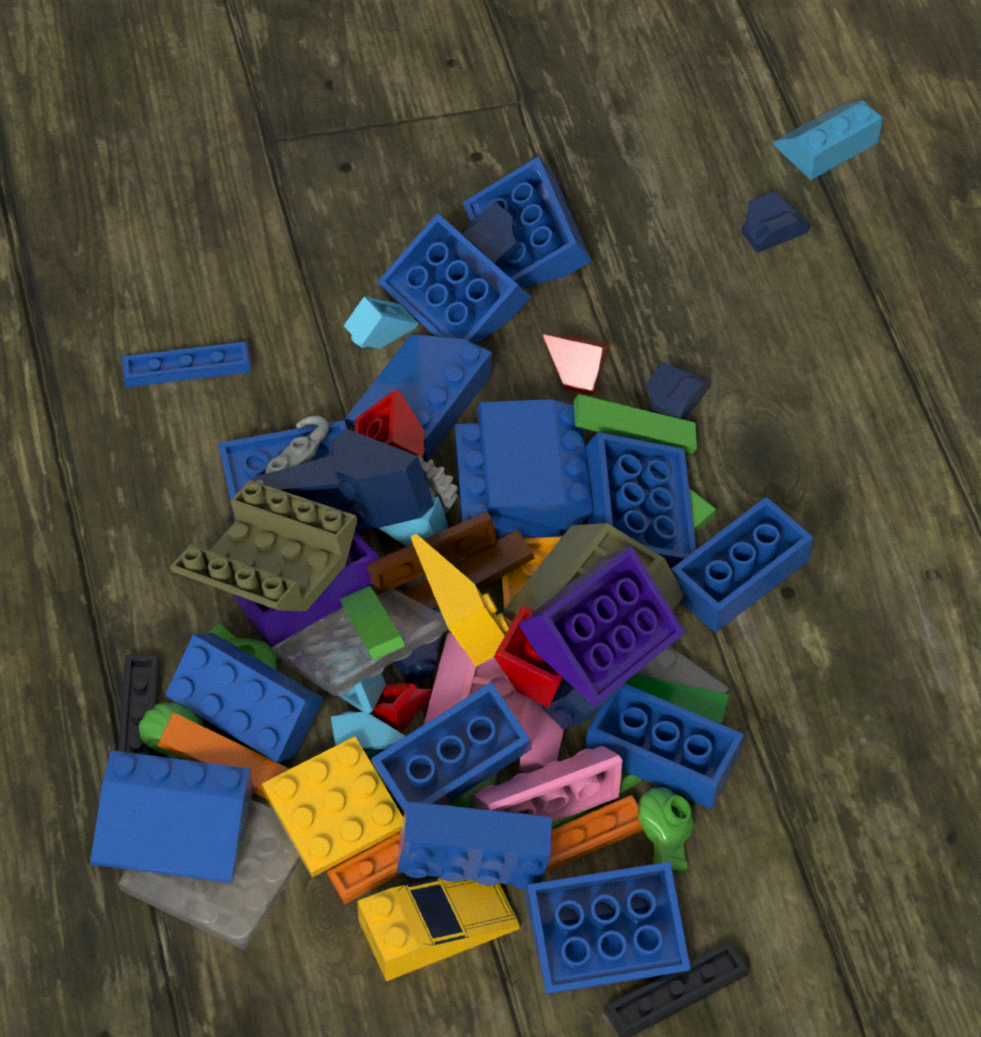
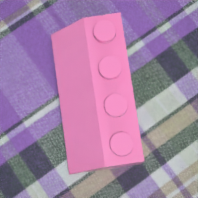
[473,746,622,823]

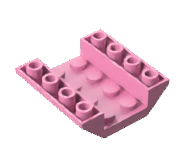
[424,633,565,773]

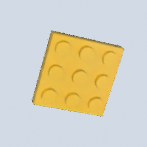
[261,736,403,877]

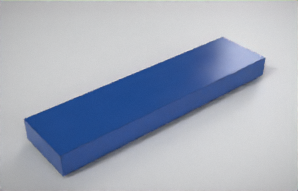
[122,341,251,388]

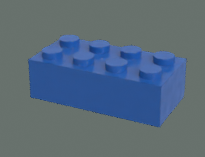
[671,497,814,633]
[165,632,323,762]
[371,682,532,813]
[585,683,744,810]
[397,801,552,889]

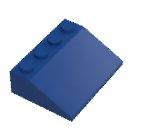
[463,156,592,288]
[377,213,532,344]
[345,334,492,462]
[477,399,593,531]
[455,423,561,552]
[585,432,697,566]
[90,751,253,883]
[524,862,691,995]

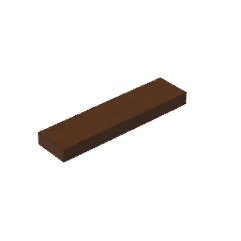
[366,512,497,595]
[402,530,535,620]

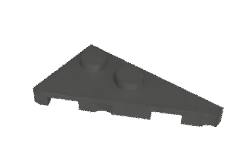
[636,646,730,695]

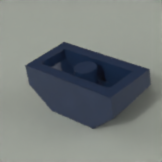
[742,191,810,253]
[460,201,521,268]
[646,362,711,420]

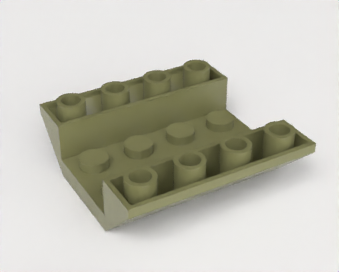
[170,480,357,611]
[502,523,685,622]

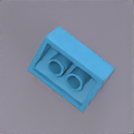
[773,100,883,180]

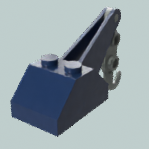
[251,415,434,529]

